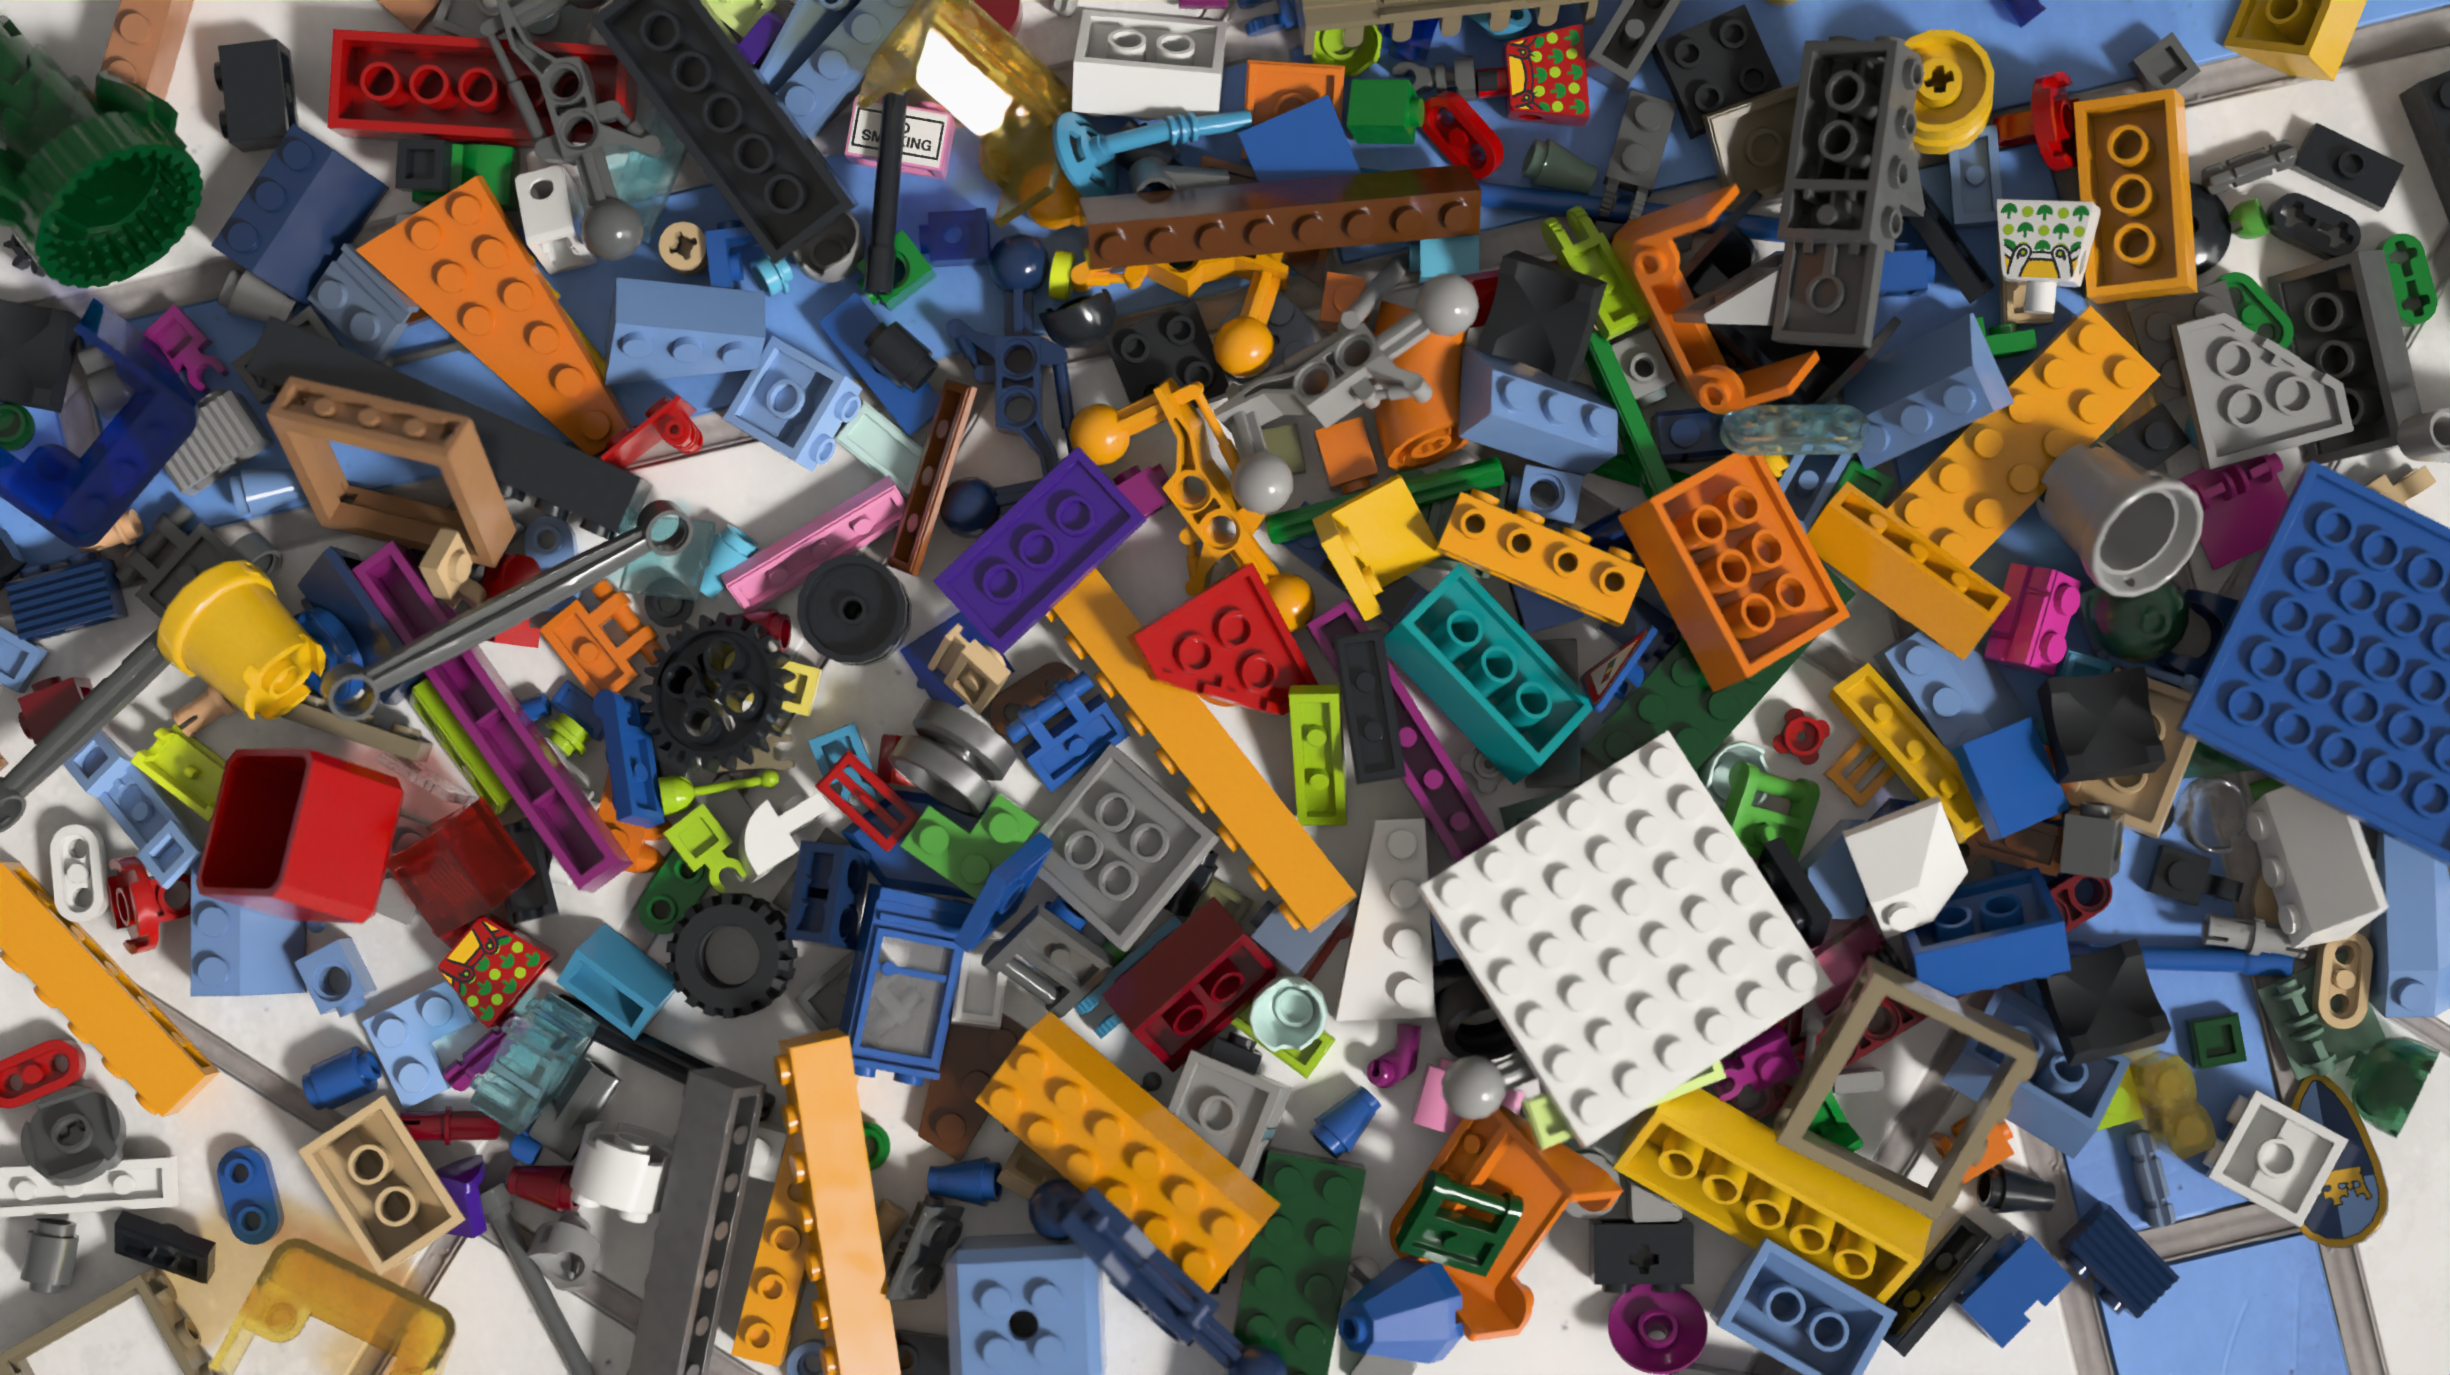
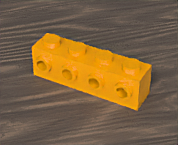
[1807,481,2011,661]
[1435,489,1646,627]

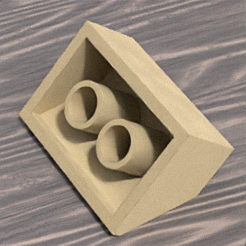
[298,1095,466,1277]

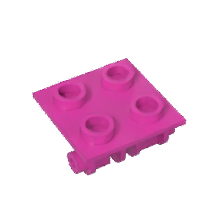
[2177,453,2288,571]

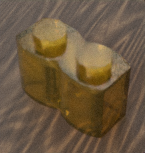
[2129,1050,2216,1160]

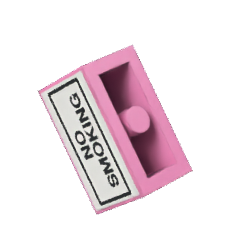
[845,93,956,180]

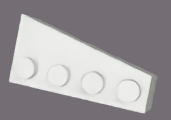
[1334,818,1435,1022]

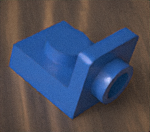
[705,220,759,289]

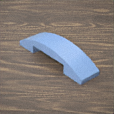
[63,730,202,889]

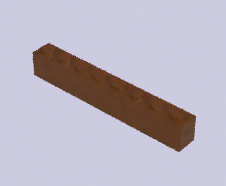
[1079,164,1481,270]

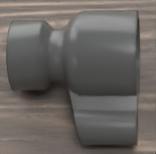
[77,341,171,420]

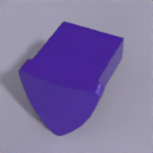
[435,1155,487,1239]

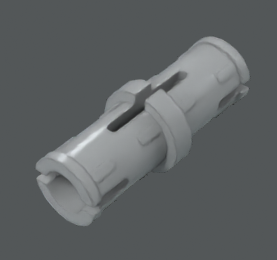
[2201,913,2309,959]

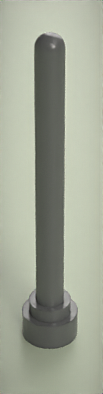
[480,1181,595,1375]

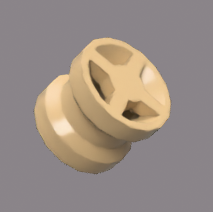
[658,221,708,276]

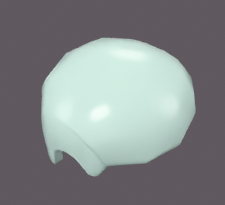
[1698,741,1773,813]
[1248,976,1328,1052]

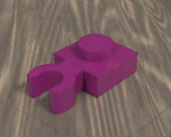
[138,304,230,394]
[1712,1025,1800,1101]

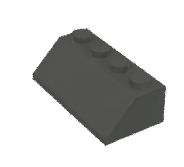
[2267,249,2422,464]

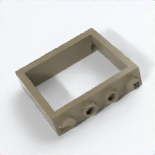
[1772,956,2038,1220]
[0,1268,223,1375]

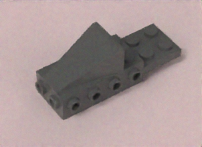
[1771,36,1925,348]

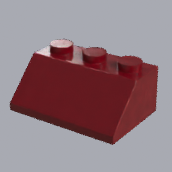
[1102,897,1284,1073]

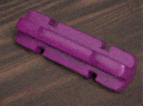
[443,1013,531,1092]

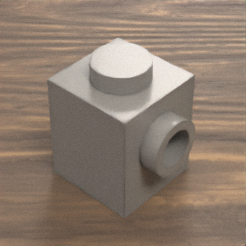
[1611,328,1676,409]

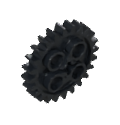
[640,612,796,774]

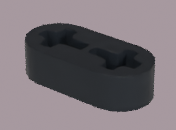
[2266,193,2361,260]

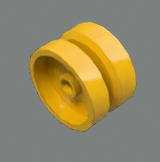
[1904,30,1994,154]

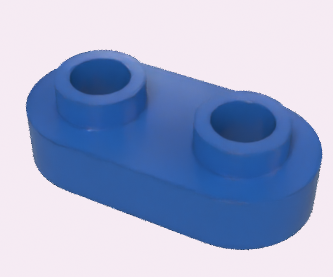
[217,1146,284,1245]

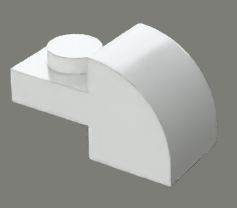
[738,791,830,884]

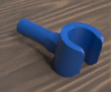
[510,1095,544,1165]

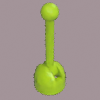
[658,769,779,816]

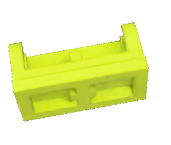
[130,724,226,822]

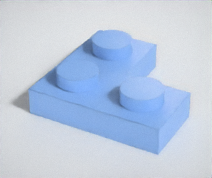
[362,980,476,1110]

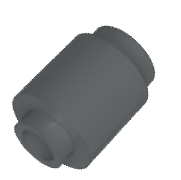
[20,1218,80,1293]

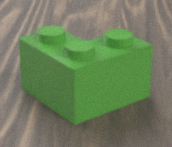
[900,793,1042,900]

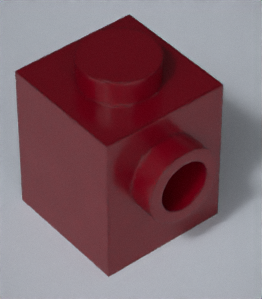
[18,676,107,745]

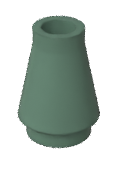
[1521,139,1598,195]

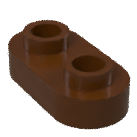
[989,662,1077,737]

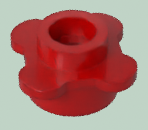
[1773,708,1830,765]

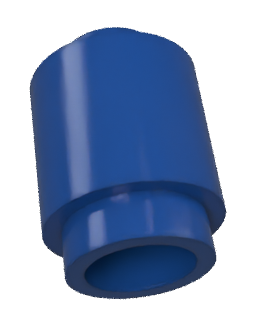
[302,1046,381,1110]

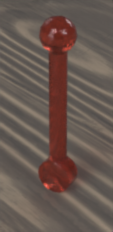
[1303,920,1352,983]

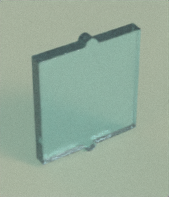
[619,514,716,601]

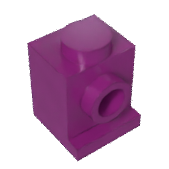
[1113,463,1172,519]

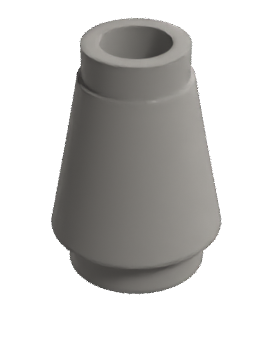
[218,269,297,323]

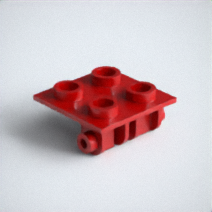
[600,395,703,470]

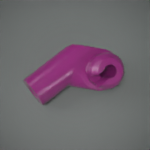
[1366,1023,1422,1088]

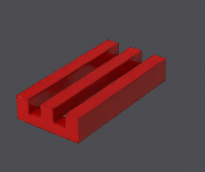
[815,749,921,853]

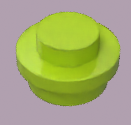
[545,713,592,757]

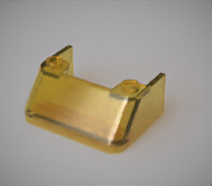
[856,0,1076,228]
[208,1238,457,1375]

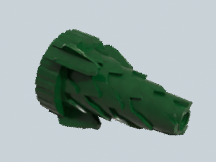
[0,15,203,288]

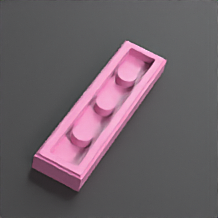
[720,475,907,613]

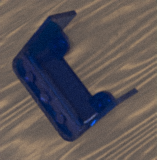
[0,298,199,548]

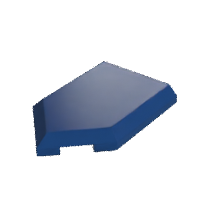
[841,790,991,899]

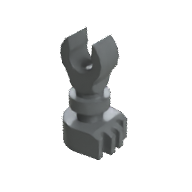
[1392,55,1477,101]

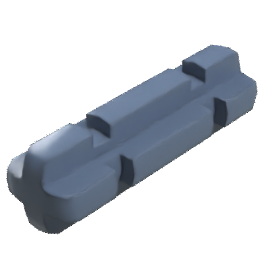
[2125,1130,2176,1228]

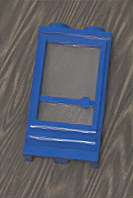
[839,883,973,1086]

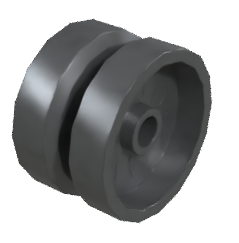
[888,699,1017,817]

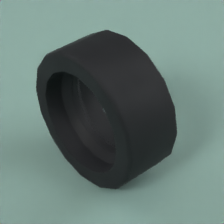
[1435,975,1518,1060]

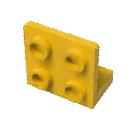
[1312,475,1442,622]

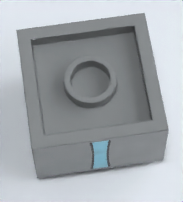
[1168,1050,1293,1180]

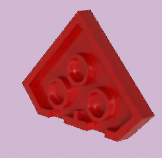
[1126,562,1319,716]

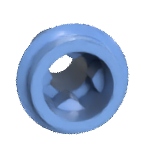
[230,469,306,517]

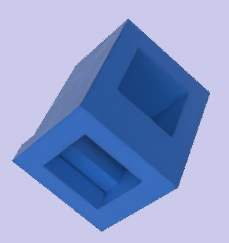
[1878,243,1935,298]

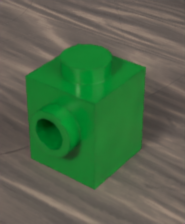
[1347,79,1425,144]

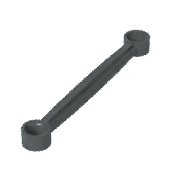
[321,500,693,721]
[0,533,283,833]

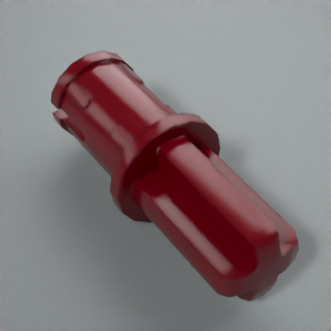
[399,1106,501,1145]

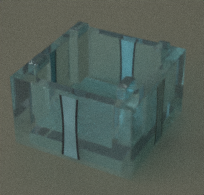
[469,991,600,1135]

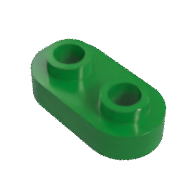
[2212,272,2294,349]
[638,850,711,934]

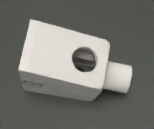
[515,151,597,275]

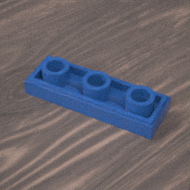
[817,292,940,438]

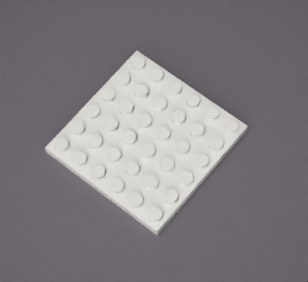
[1417,730,1833,1148]

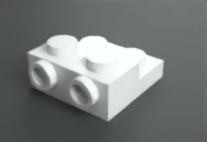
[2202,1090,2348,1227]

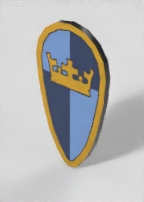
[2291,1073,2389,1248]

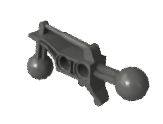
[480,0,665,261]

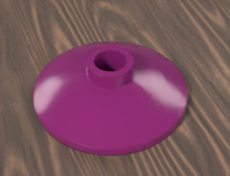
[1608,1284,1708,1375]

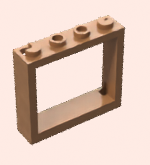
[266,376,516,568]

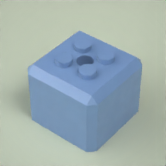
[945,1233,1107,1375]

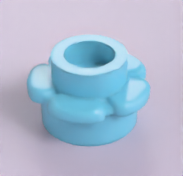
[750,250,793,297]

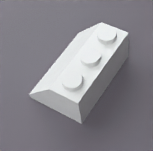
[1072,9,1227,121]
[2246,785,2389,949]

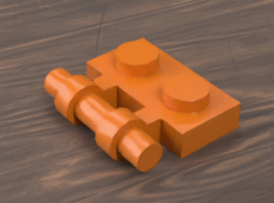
[540,578,665,698]

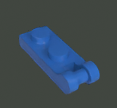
[592,689,665,828]

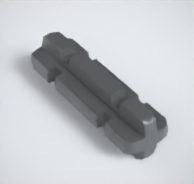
[2201,139,2298,196]

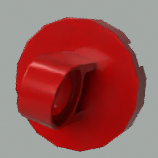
[1993,71,2080,171]
[107,854,191,955]

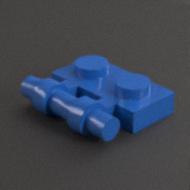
[1003,671,1130,792]

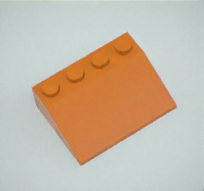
[1618,442,1850,692]

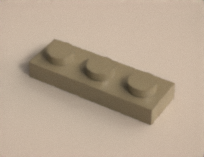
[280,694,433,762]

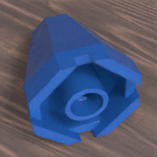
[1338,1255,1463,1364]

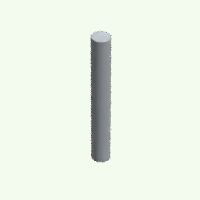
[1341,255,1409,330]

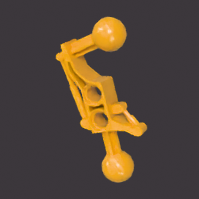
[1023,167,1289,378]
[1069,377,1316,633]

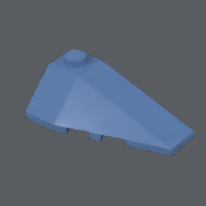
[2369,831,2450,1018]

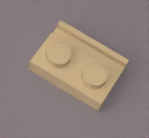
[927,623,1011,715]

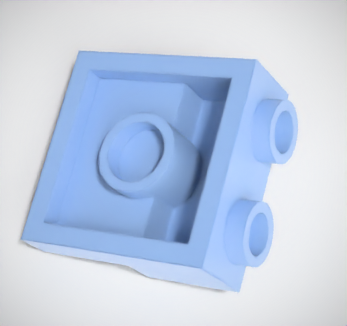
[723,335,862,472]

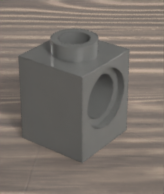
[2060,801,2125,879]

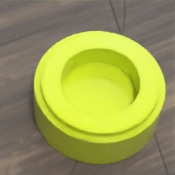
[1049,250,1077,301]

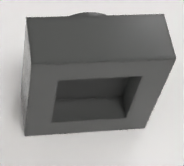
[2128,32,2201,92]

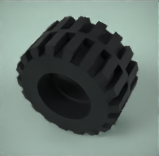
[666,893,798,1018]

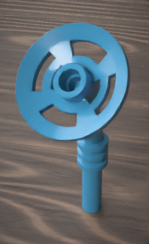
[1052,110,1252,198]

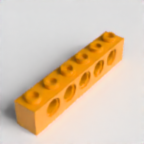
[731,1075,859,1367]

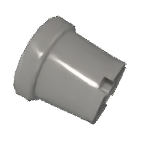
[2036,442,2203,597]

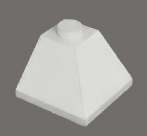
[1843,796,1968,939]

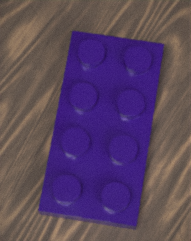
[933,446,1147,655]

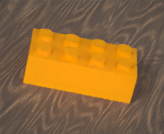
[2073,88,2198,304]

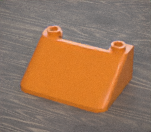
[1389,1104,1623,1341]

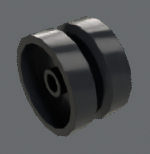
[797,555,912,666]

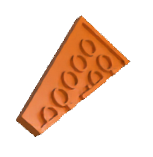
[356,175,634,456]

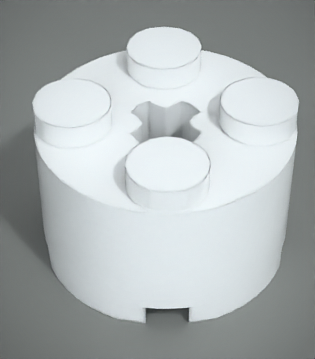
[569,1121,673,1223]

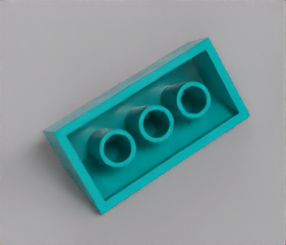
[1384,563,1593,785]

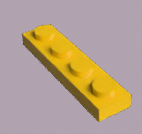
[1828,663,1984,844]

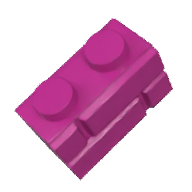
[1983,563,2081,677]

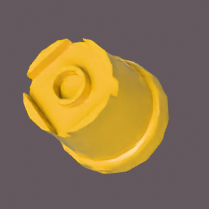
[157,560,326,721]

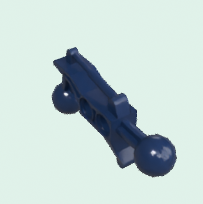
[940,233,1075,538]
[1028,1177,1287,1375]

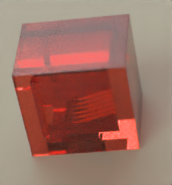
[387,796,536,938]

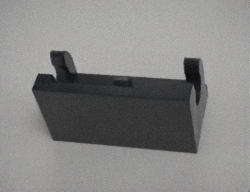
[487,818,559,926]

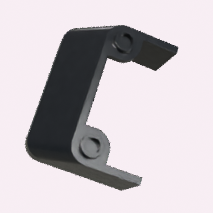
[1681,189,1902,435]

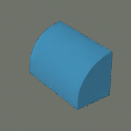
[556,923,676,1041]

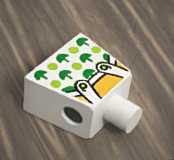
[1997,199,2101,314]

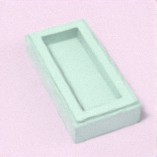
[833,401,923,499]

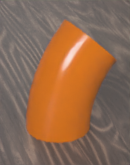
[1373,300,1470,471]

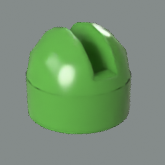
[2228,197,2270,240]

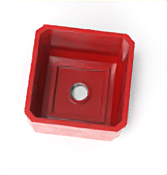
[196,748,405,924]

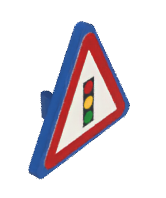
[1580,625,1658,713]

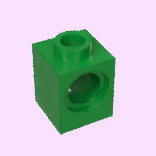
[856,230,936,311]

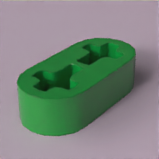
[2375,233,2438,327]

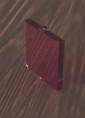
[1811,914,1887,1017]

